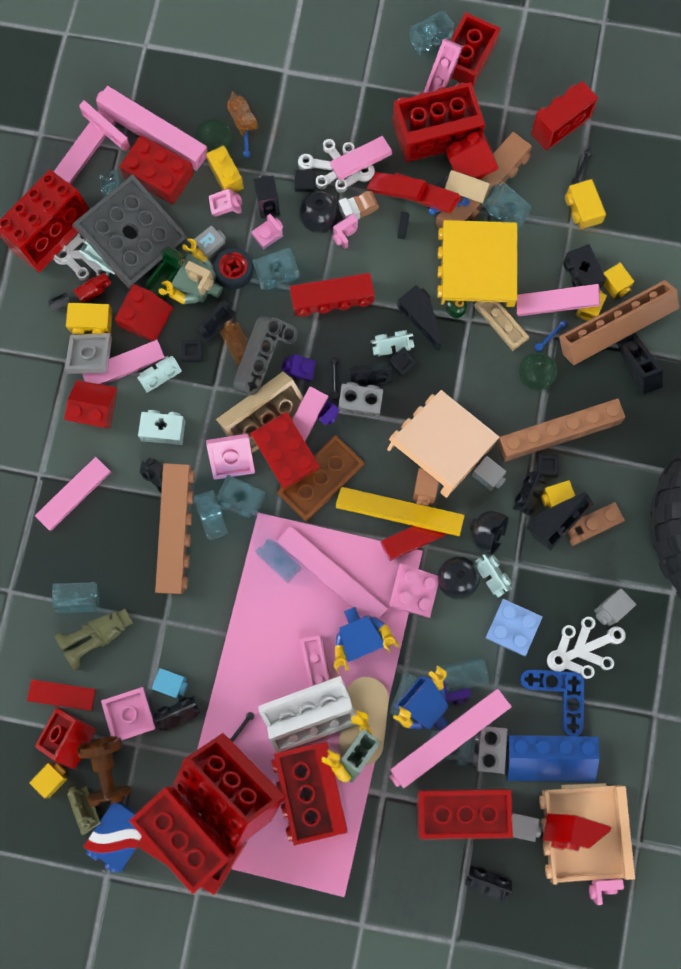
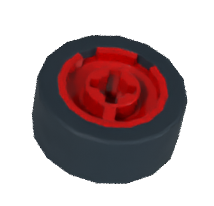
[214,248,254,289]

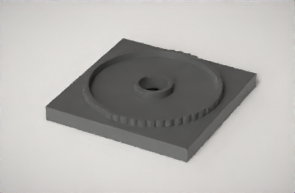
[72,174,187,288]

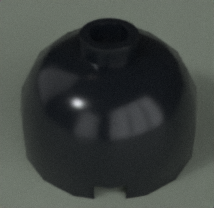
[300,191,340,233]
[470,511,509,555]
[437,556,480,599]

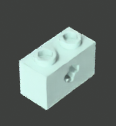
[138,410,186,445]

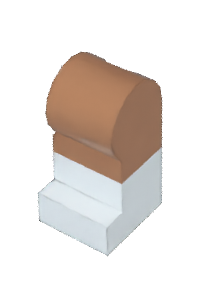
[339,191,379,220]

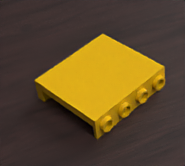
[437,220,517,307]

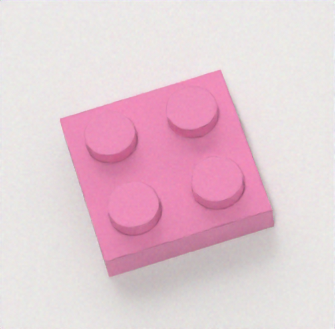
[206,434,255,480]
[389,564,439,618]
[101,687,156,740]

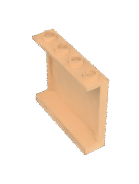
[387,390,499,498]
[539,785,635,885]

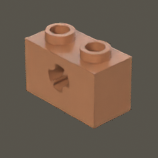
[412,468,438,507]

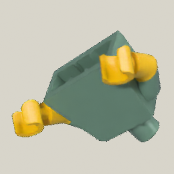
[159,239,223,304]
[322,710,381,783]

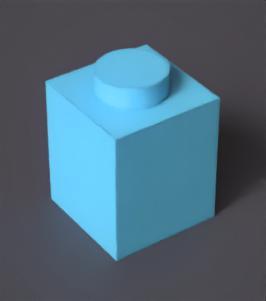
[152,668,188,699]

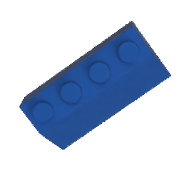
[506,735,599,782]

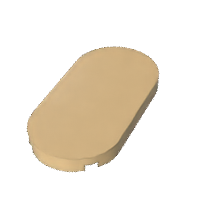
[339,677,389,766]

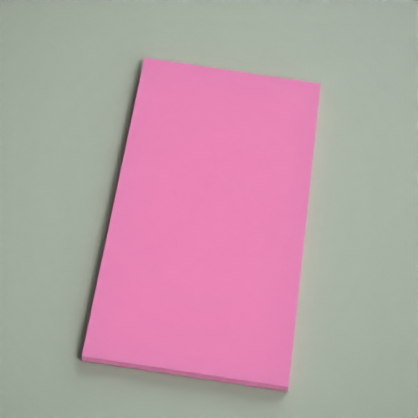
[185,513,423,897]

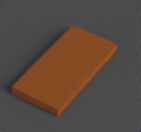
[276,435,365,522]

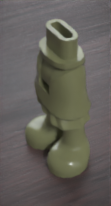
[54,609,133,670]

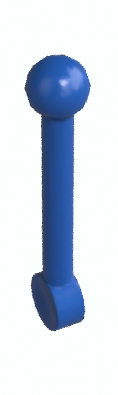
[242,119,251,158]
[429,198,470,215]
[535,320,568,352]

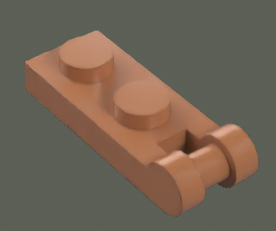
[568,502,625,546]

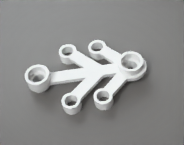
[298,139,374,193]
[54,233,110,281]
[547,617,626,679]

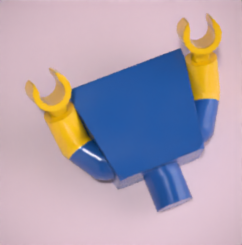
[334,607,400,673]
[393,665,448,731]

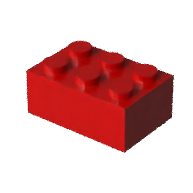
[450,12,501,88]
[531,81,598,151]
[119,135,194,205]
[250,412,320,490]

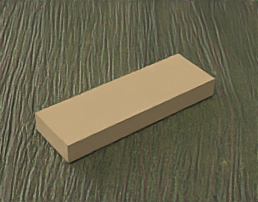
[474,301,529,351]

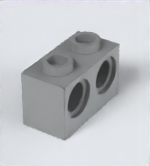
[338,382,383,419]
[594,588,637,627]
[472,726,507,774]

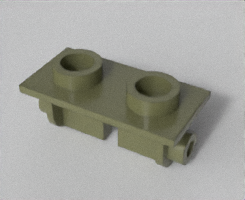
[67,786,101,835]

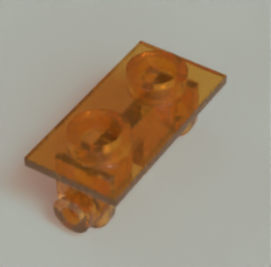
[227,92,258,136]
[219,321,248,366]

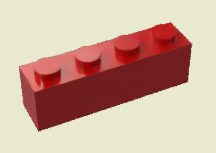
[289,273,375,317]

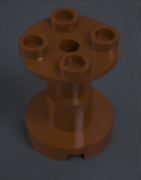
[77,736,132,806]

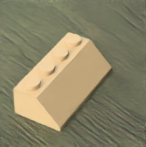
[216,372,303,453]

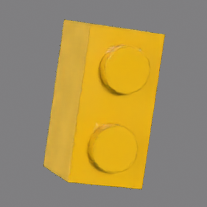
[206,145,244,192]
[565,179,606,230]
[66,303,113,335]

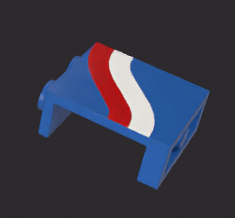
[83,802,142,873]

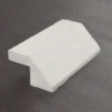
[258,676,356,753]

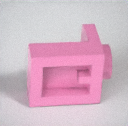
[209,189,242,217]
[251,214,283,250]
[332,214,358,250]
[589,878,624,905]

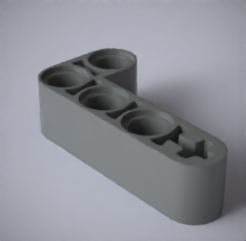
[233,316,298,395]

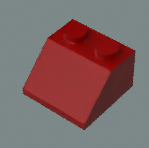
[445,129,499,179]
[115,284,173,342]
[64,380,118,428]
[34,707,96,769]
[542,813,611,852]

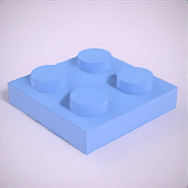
[485,599,542,657]

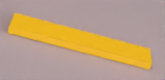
[336,487,465,536]

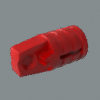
[73,273,112,303]

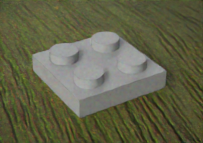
[65,333,112,374]

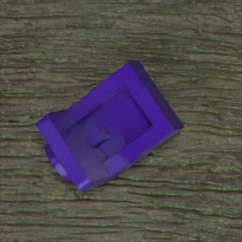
[281,354,316,382]
[318,399,340,425]
[443,680,471,705]

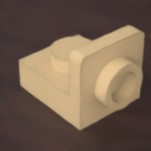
[185,261,214,295]

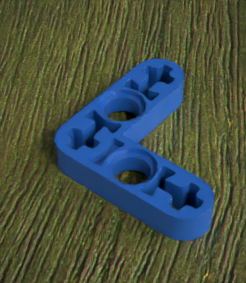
[520,670,584,736]

